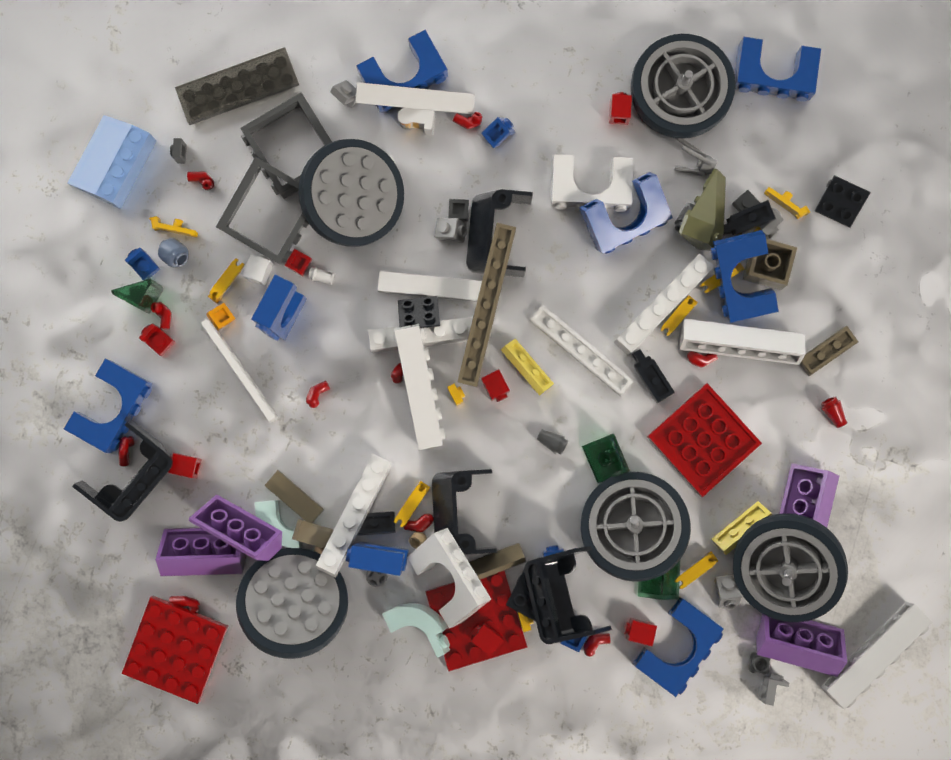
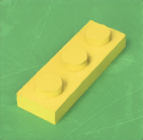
[501,338,554,396]
[712,501,772,555]

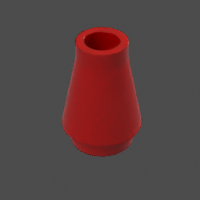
[821,397,847,428]

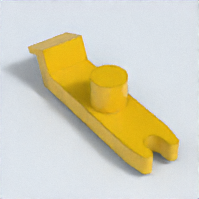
[764,187,810,219]
[149,216,198,237]
[208,258,245,304]
[700,262,745,293]
[660,295,698,336]
[394,481,431,528]
[674,551,718,589]

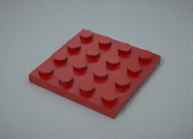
[647,383,762,497]
[425,571,527,671]
[122,596,229,704]

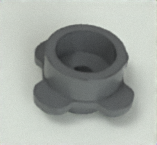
[748,652,771,675]

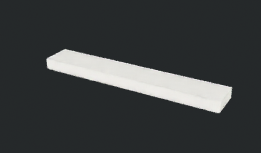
[355,82,475,114]
[377,271,482,301]
[529,304,634,396]
[201,319,278,423]

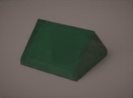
[111,279,163,314]
[582,433,630,484]
[638,559,681,600]

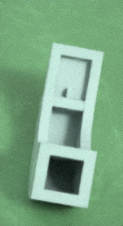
[255,500,303,548]
[382,603,450,658]

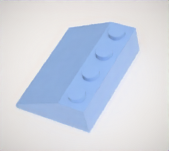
[68,115,156,209]

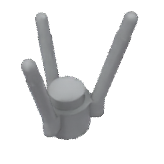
[675,138,717,177]

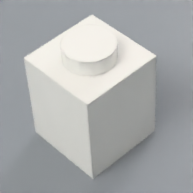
[243,253,273,286]

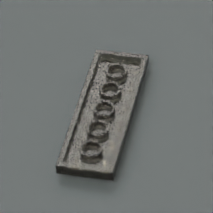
[175,47,299,125]

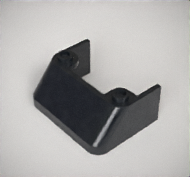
[466,189,533,277]
[72,421,173,522]
[432,469,497,554]
[524,546,612,644]

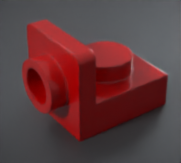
[139,323,175,356]

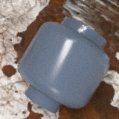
[158,238,188,268]

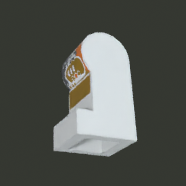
[398,108,435,136]

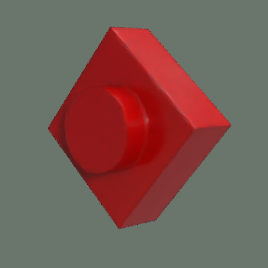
[284,249,313,277]

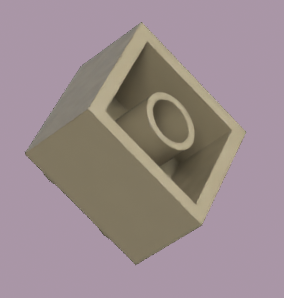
[742,239,797,290]

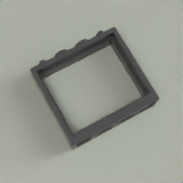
[240,92,332,199]
[216,156,309,265]

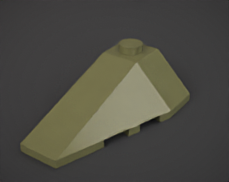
[679,169,726,251]

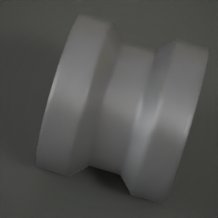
[366,571,388,587]

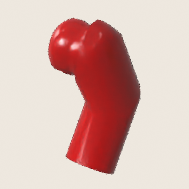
[187,171,214,190]
[391,363,403,384]
[306,381,330,408]
[118,436,135,466]
[403,514,434,532]
[169,596,200,613]
[583,633,611,657]

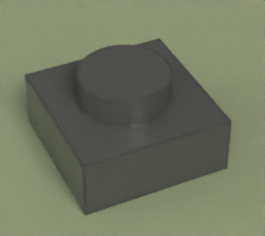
[170,138,187,164]
[732,190,760,212]
[448,199,469,221]

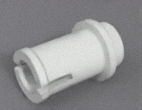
[308,266,335,285]

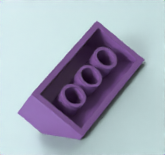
[779,464,840,528]
[189,494,282,561]
[155,528,246,576]
[756,613,847,677]

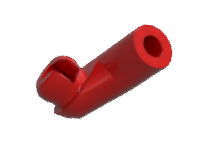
[453,112,483,129]
[151,302,172,330]
[687,351,718,367]

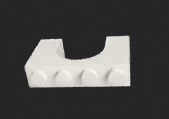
[551,155,633,212]
[407,528,491,629]

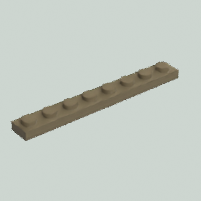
[457,223,517,387]

